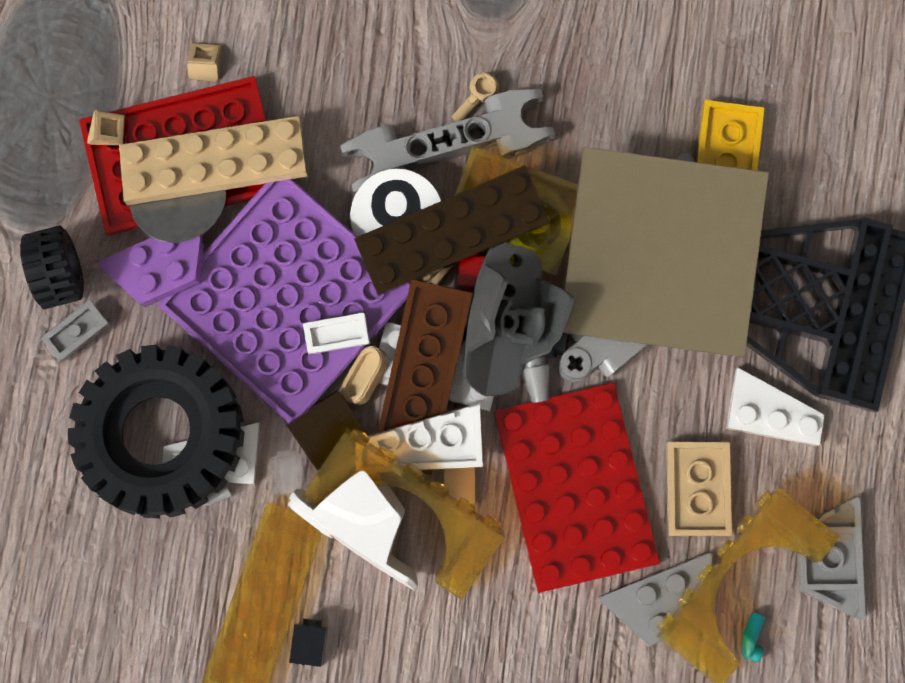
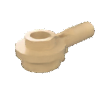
[451,72,499,122]

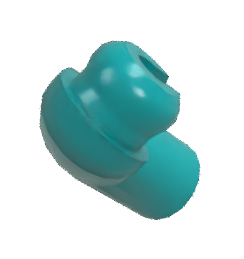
[741,613,766,662]

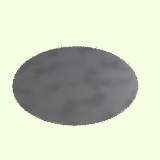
[130,190,226,243]

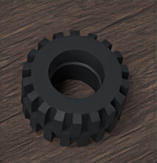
[20,225,84,310]

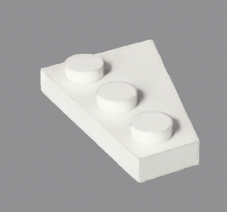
[726,368,824,446]

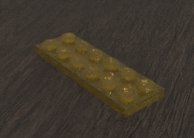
[202,502,323,683]

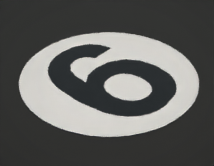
[350,169,441,237]

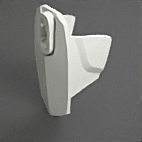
[288,470,418,591]

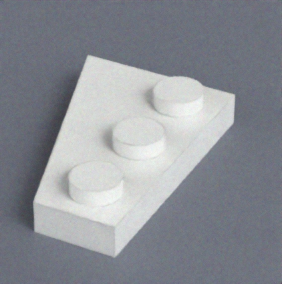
[162,422,261,485]

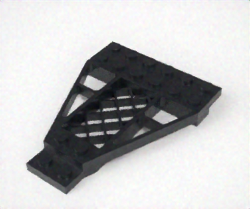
[746,217,905,413]

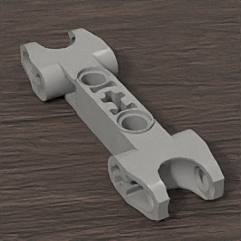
[340,88,555,196]

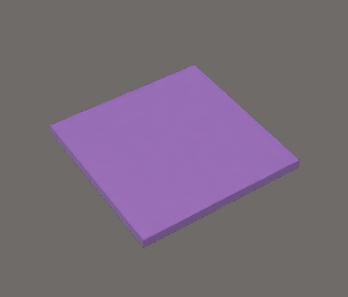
[157,179,410,422]

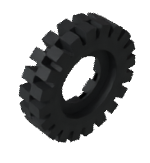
[68,344,245,519]

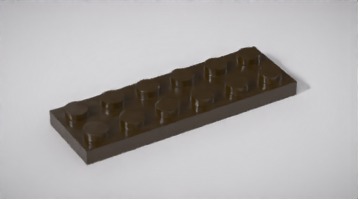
[354,165,550,296]

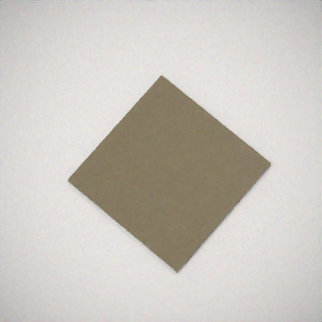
[563,147,769,358]

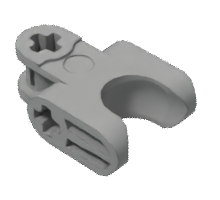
[558,334,647,383]

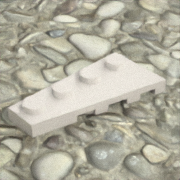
[355,403,483,473]

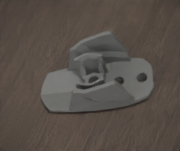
[464,243,574,396]

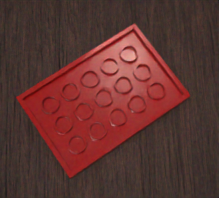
[79,76,266,236]
[494,382,660,593]

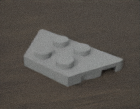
[796,497,866,620]
[598,553,712,646]

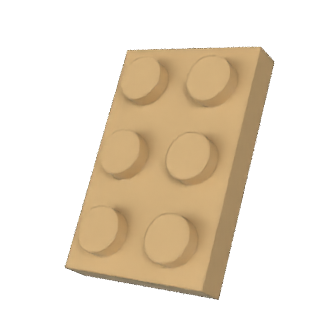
[666,442,732,536]

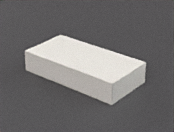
[303,313,370,355]

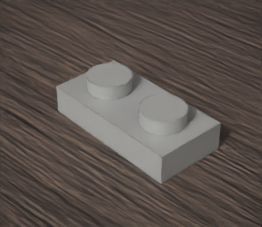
[41,300,110,363]

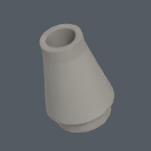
[521,357,550,403]

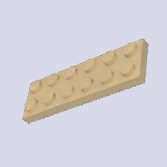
[119,116,308,206]

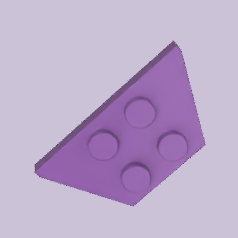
[97,234,204,307]

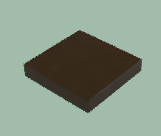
[286,390,369,476]

